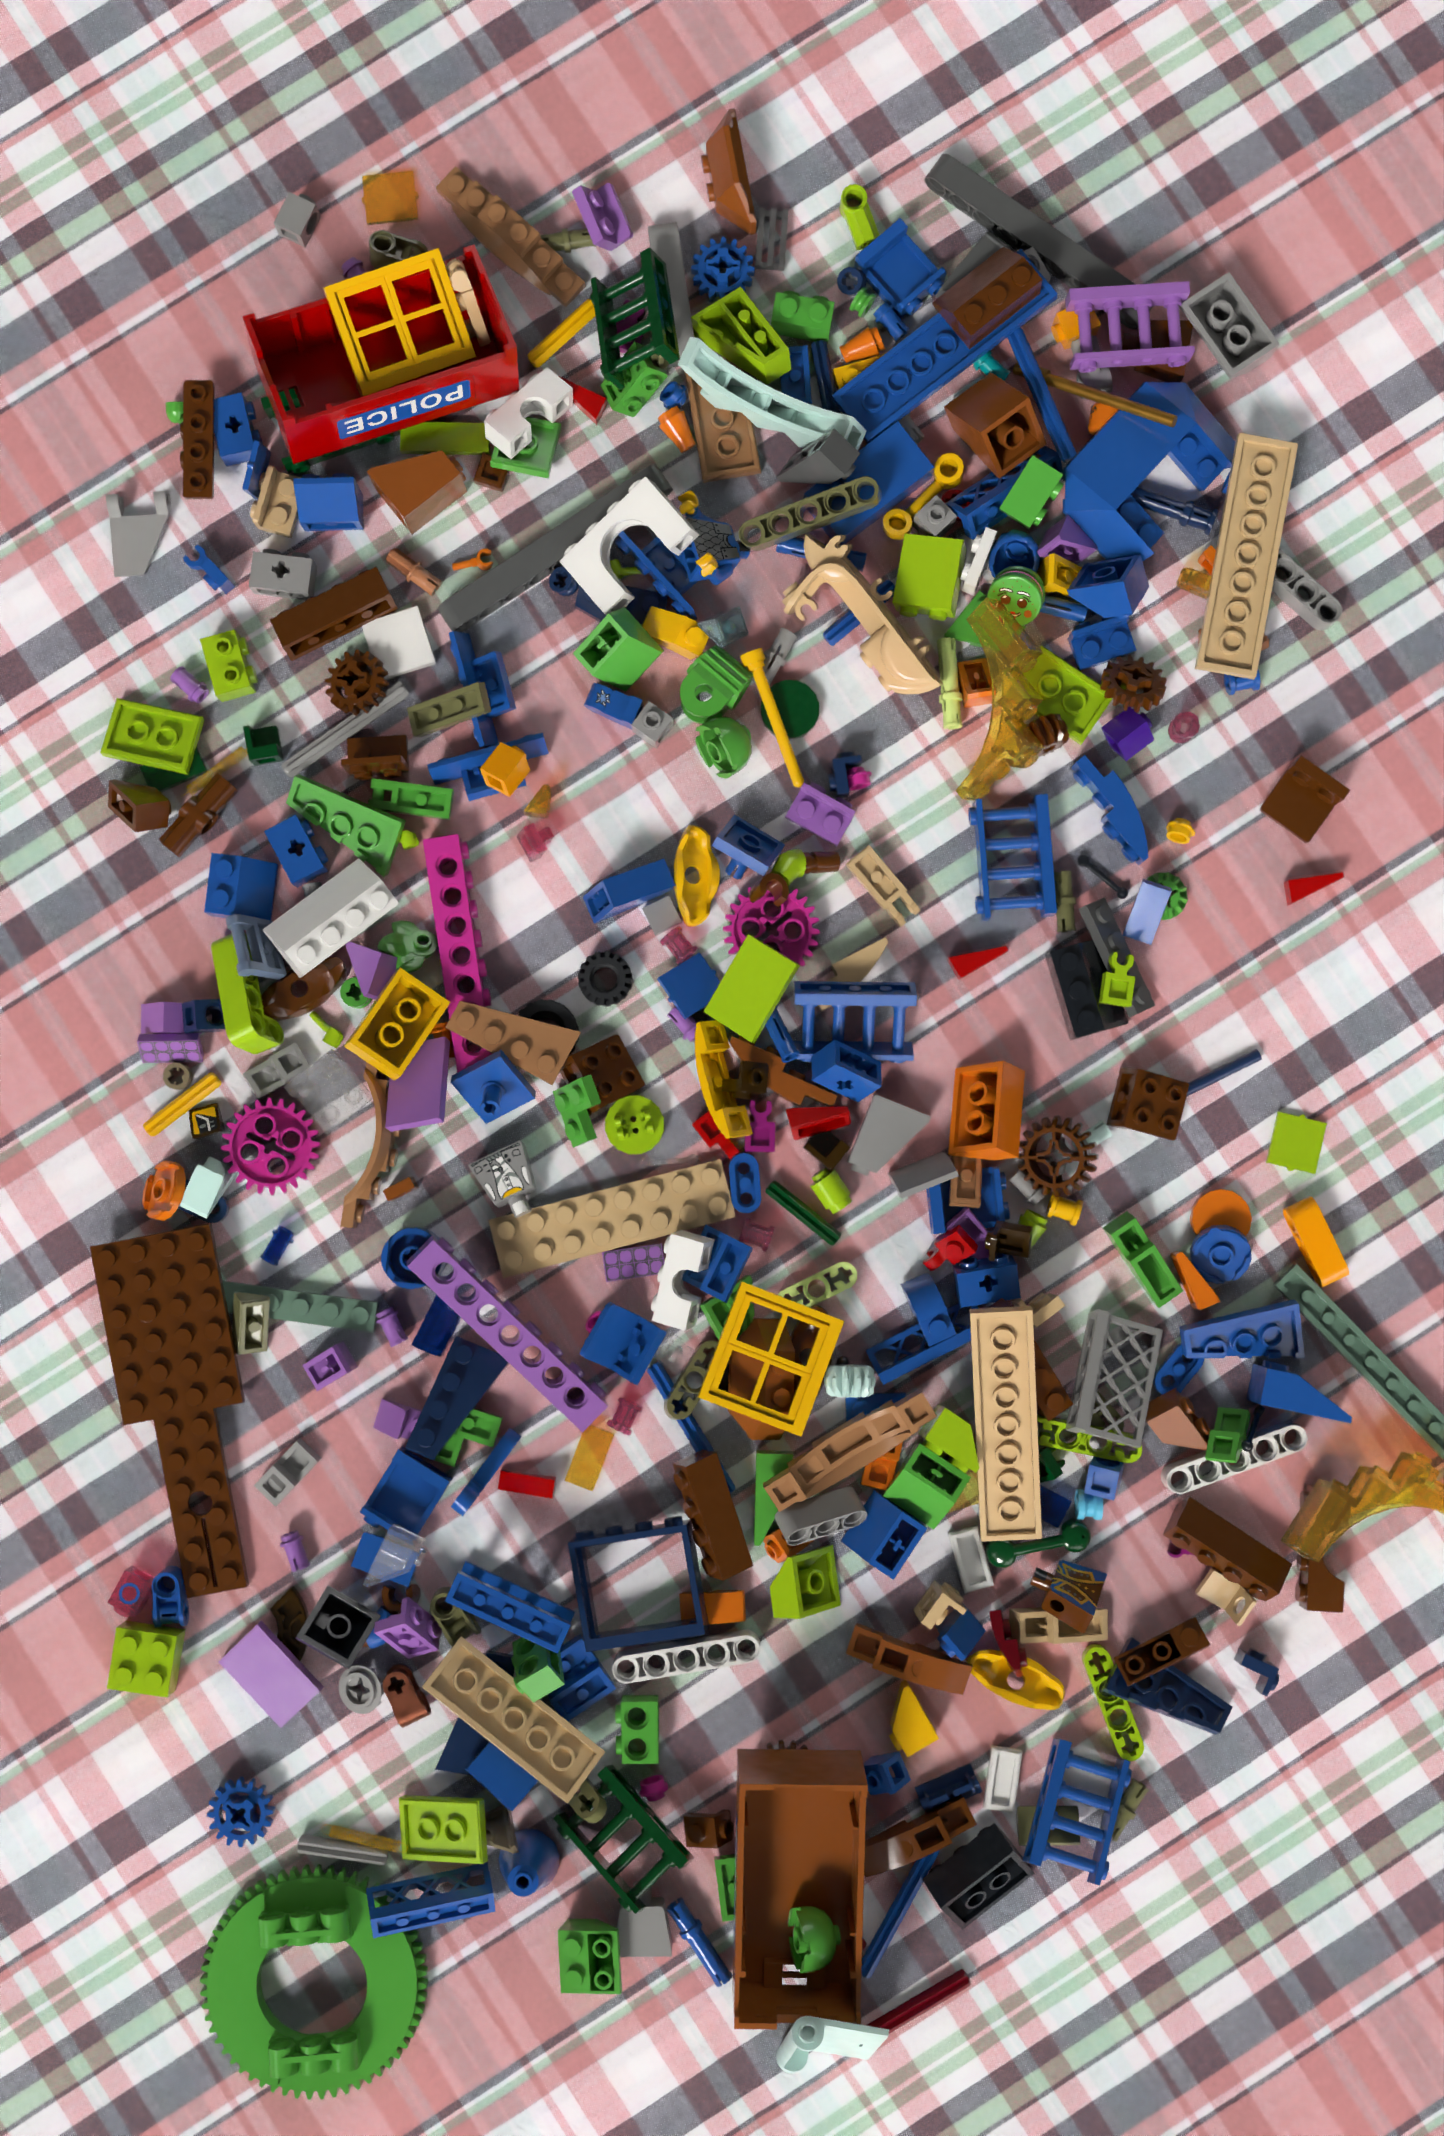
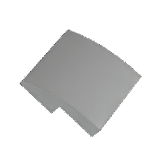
[888,1151,959,1198]

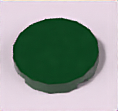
[761,680,819,740]

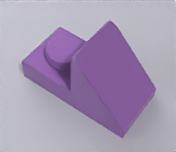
[373,1398,422,1440]

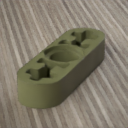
[664,1340,718,1420]

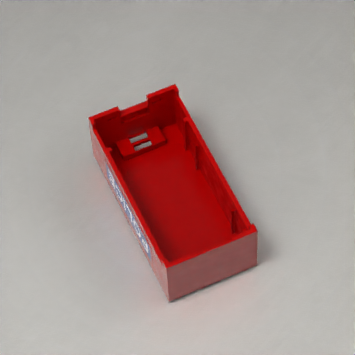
[242,244,519,464]

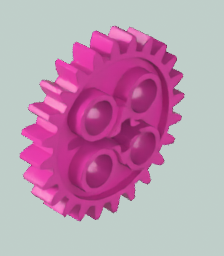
[723,887,820,967]
[221,1097,321,1196]

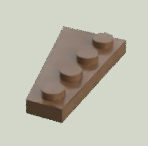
[445,1001,581,1085]

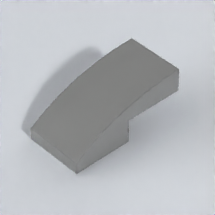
[243,1042,311,1100]
[254,1438,322,1507]

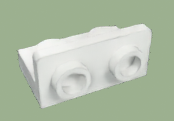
[960,527,997,596]

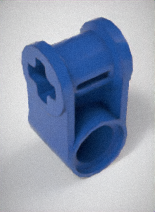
[152,1566,189,1628]

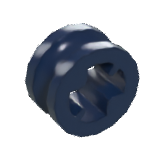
[837,267,867,296]
[549,567,579,597]

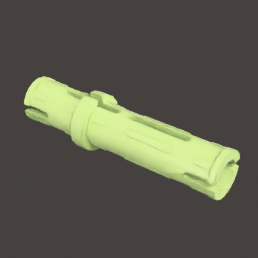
[937,637,963,730]

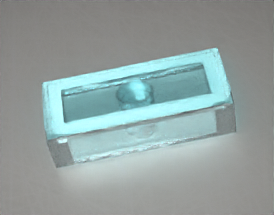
[697,606,748,648]

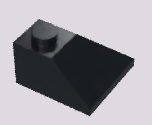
[295,1585,381,1669]

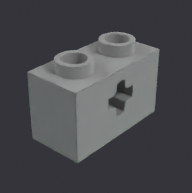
[249,549,318,600]

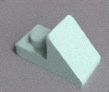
[179,1156,236,1219]

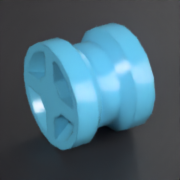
[1074,1489,1103,1520]

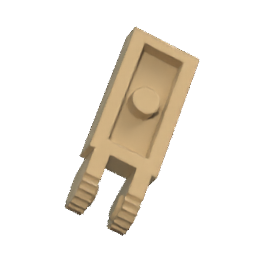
[446,258,491,347]
[846,845,920,927]

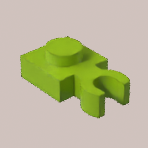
[1099,952,1135,1007]

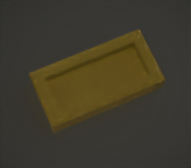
[564,1424,615,1491]

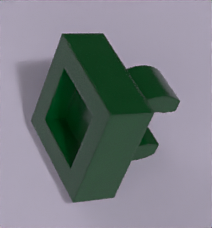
[1038,1447,1065,1483]

